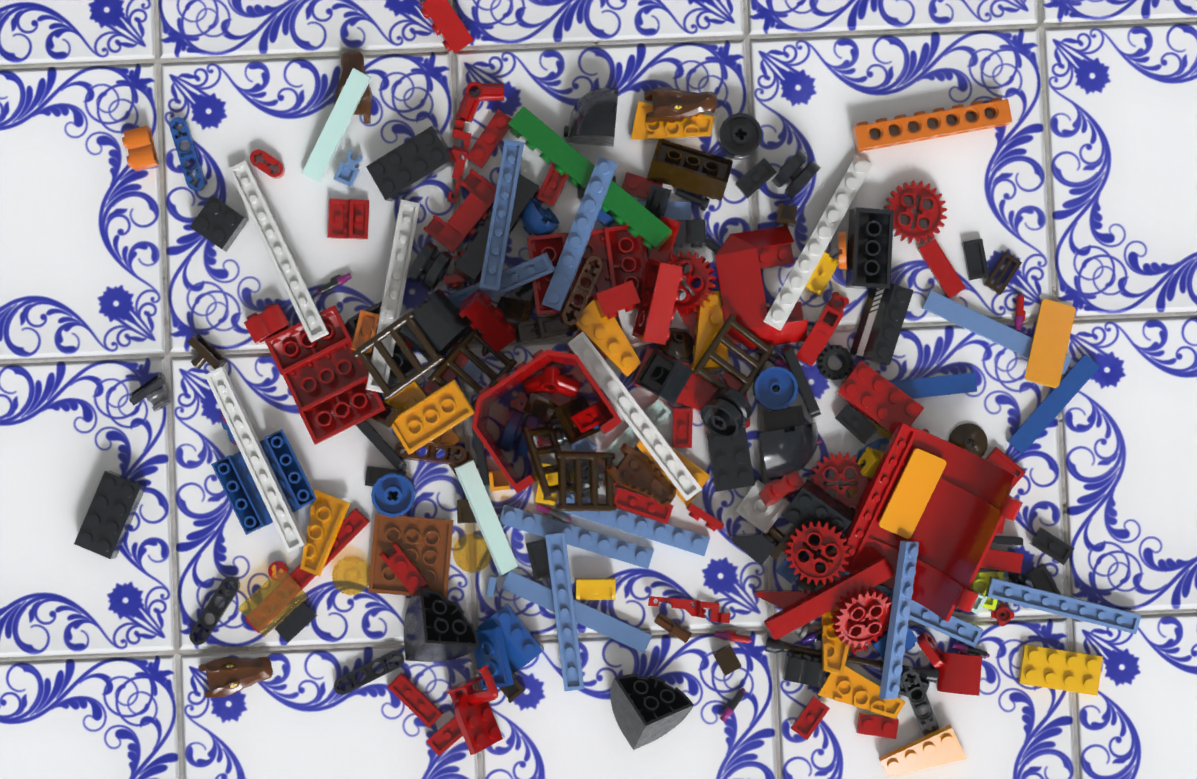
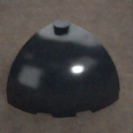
[564,87,619,147]
[758,422,818,481]
[404,587,479,662]
[610,674,694,750]

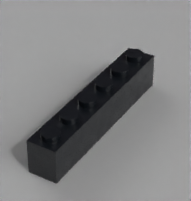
[454,174,539,285]

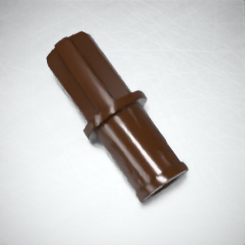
[654,613,692,643]

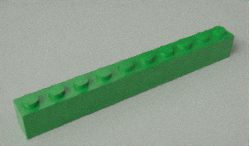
[508,106,672,251]

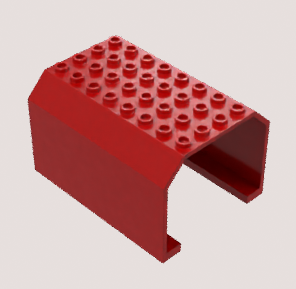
[472,349,623,494]

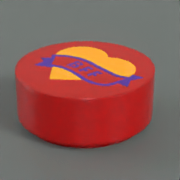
[268,561,289,581]

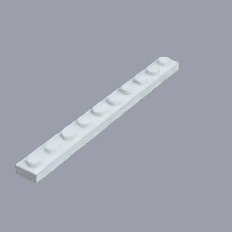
[763,155,873,331]
[228,160,329,342]
[366,199,420,393]
[567,332,702,501]
[205,366,307,553]

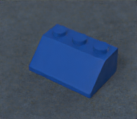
[477,603,544,673]

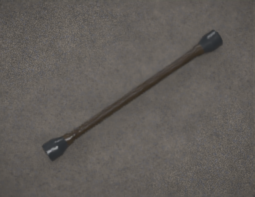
[765,636,939,683]

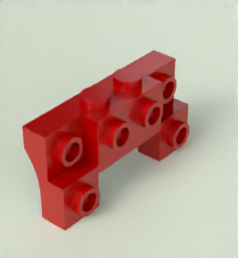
[423,168,496,254]

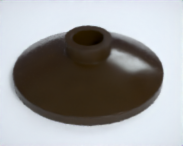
[657,328,695,359]
[948,423,988,457]

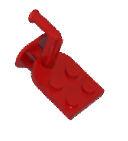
[446,665,503,755]

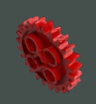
[883,180,947,244]
[669,251,717,315]
[809,451,871,511]
[785,520,851,585]
[831,587,892,648]

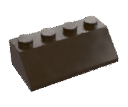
[647,139,733,201]

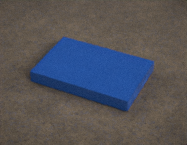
[473,626,514,689]

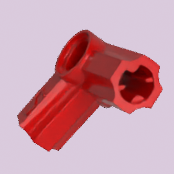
[456,82,504,123]
[523,367,581,398]

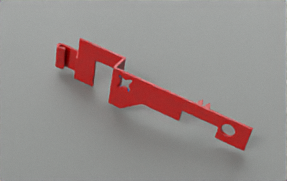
[447,118,472,204]
[648,596,730,623]

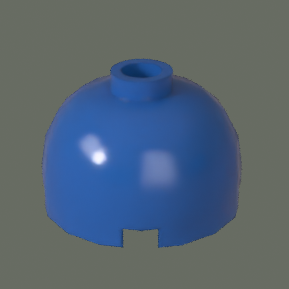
[521,198,560,236]

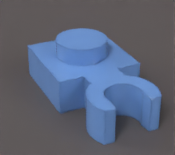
[333,150,363,188]

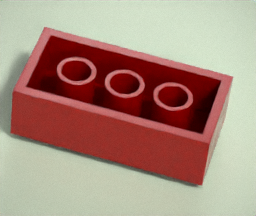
[632,258,683,345]
[633,348,721,412]
[835,360,924,436]

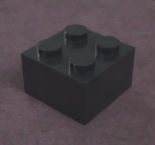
[190,195,249,252]

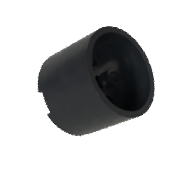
[398,289,472,362]

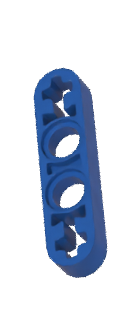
[169,117,206,192]

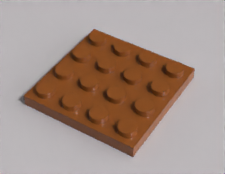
[368,514,454,599]

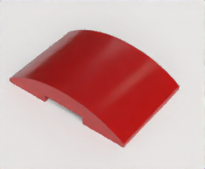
[526,225,648,316]
[264,305,386,445]

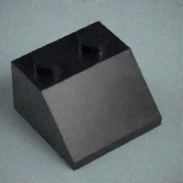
[634,349,693,405]
[728,533,776,565]

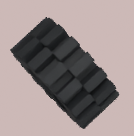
[816,345,854,380]

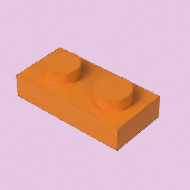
[351,310,380,354]

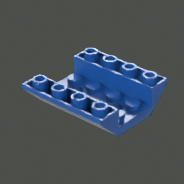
[211,429,317,535]

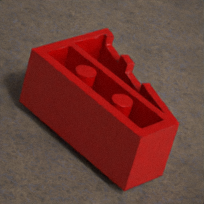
[418,0,474,54]
[459,289,516,353]

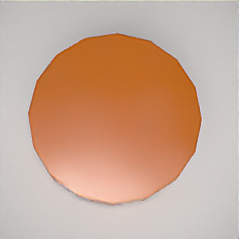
[838,231,847,270]

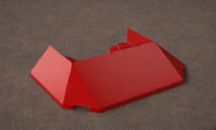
[714,226,808,350]

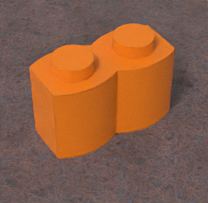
[122,126,159,171]

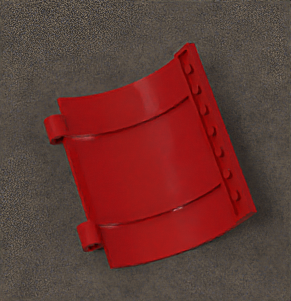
[843,421,1023,622]

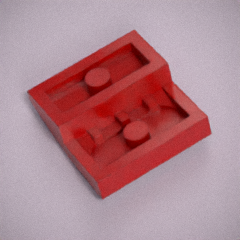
[327,198,369,239]
[937,652,982,696]

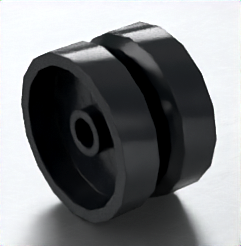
[718,113,762,160]
[772,149,821,200]
[407,242,453,292]
[701,387,752,438]

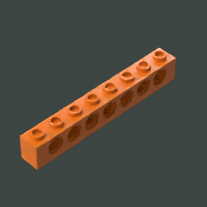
[852,97,1012,153]

